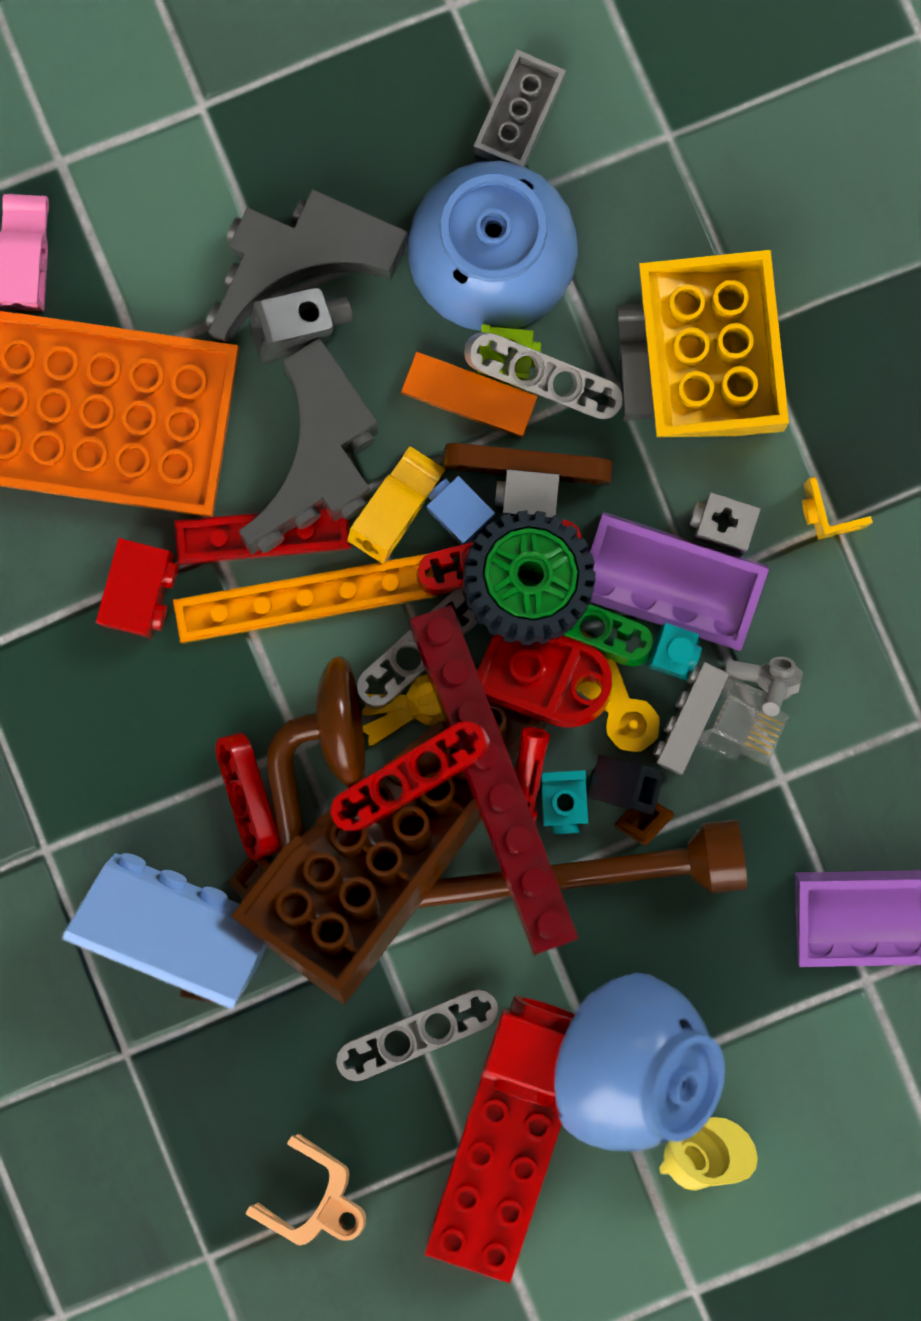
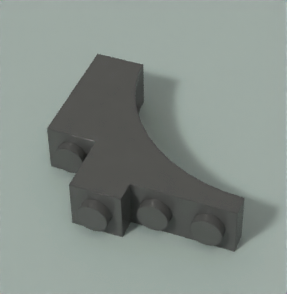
[206,189,408,344]
[239,338,378,555]

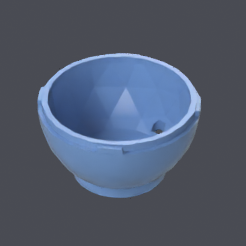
[407,161,578,331]
[555,973,725,1152]

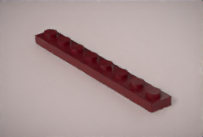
[408,605,579,956]

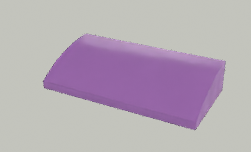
[589,512,769,651]
[795,870,921,967]

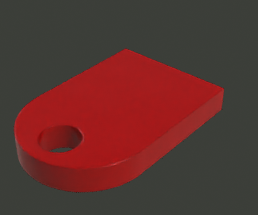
[477,634,612,728]

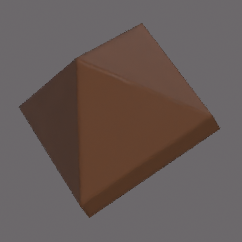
[614,803,675,846]
[227,856,271,899]

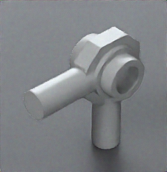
[725,657,803,717]

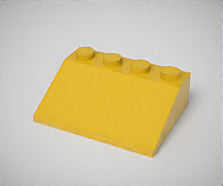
[639,250,789,437]

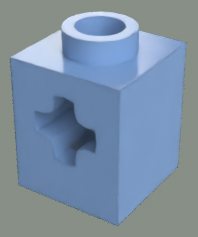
[427,476,495,545]

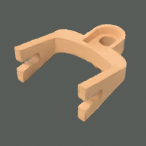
[245,1134,366,1245]

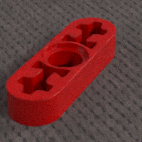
[215,733,279,860]

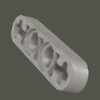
[464,332,623,419]
[357,588,478,709]
[336,988,498,1081]

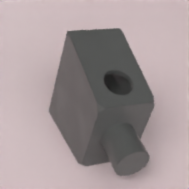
[248,288,353,365]

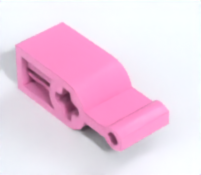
[0,194,49,312]

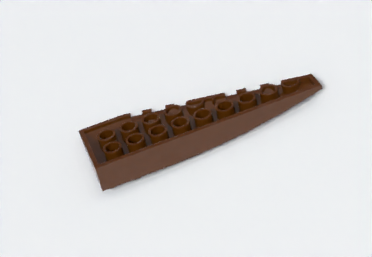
[231,630,594,1005]

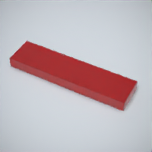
[174,508,351,565]

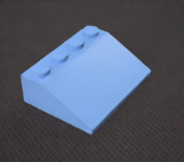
[63,853,267,1009]

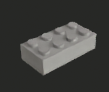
[473,50,566,168]
[652,662,729,775]

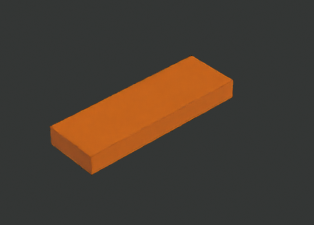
[401,351,538,439]

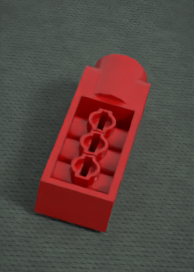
[425,996,575,1284]

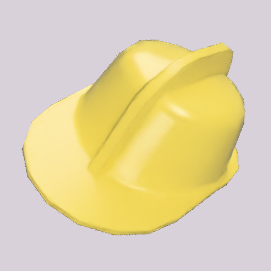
[659,1117,758,1191]

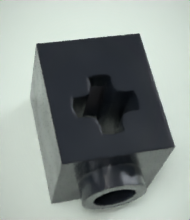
[588,755,665,815]

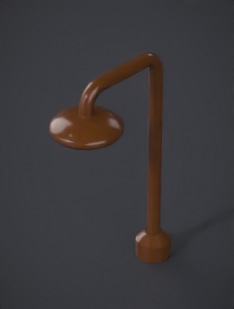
[267,656,747,908]

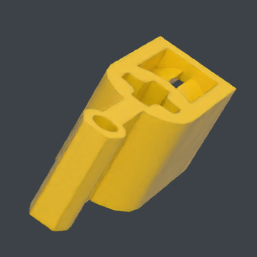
[347,446,446,564]

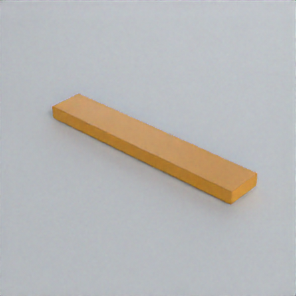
[173,553,437,644]

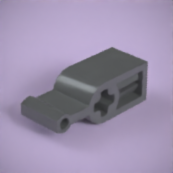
[617,304,655,421]

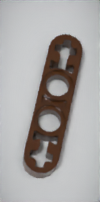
[443,443,613,485]

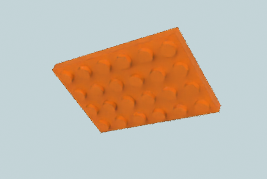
[0,311,240,517]

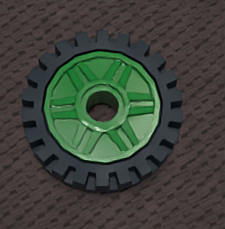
[463,510,596,646]

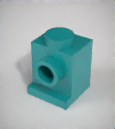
[645,623,702,681]
[540,770,588,834]

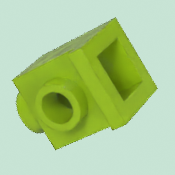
[478,324,541,380]

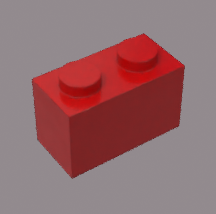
[96,538,179,639]

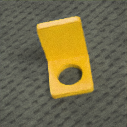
[802,477,873,540]

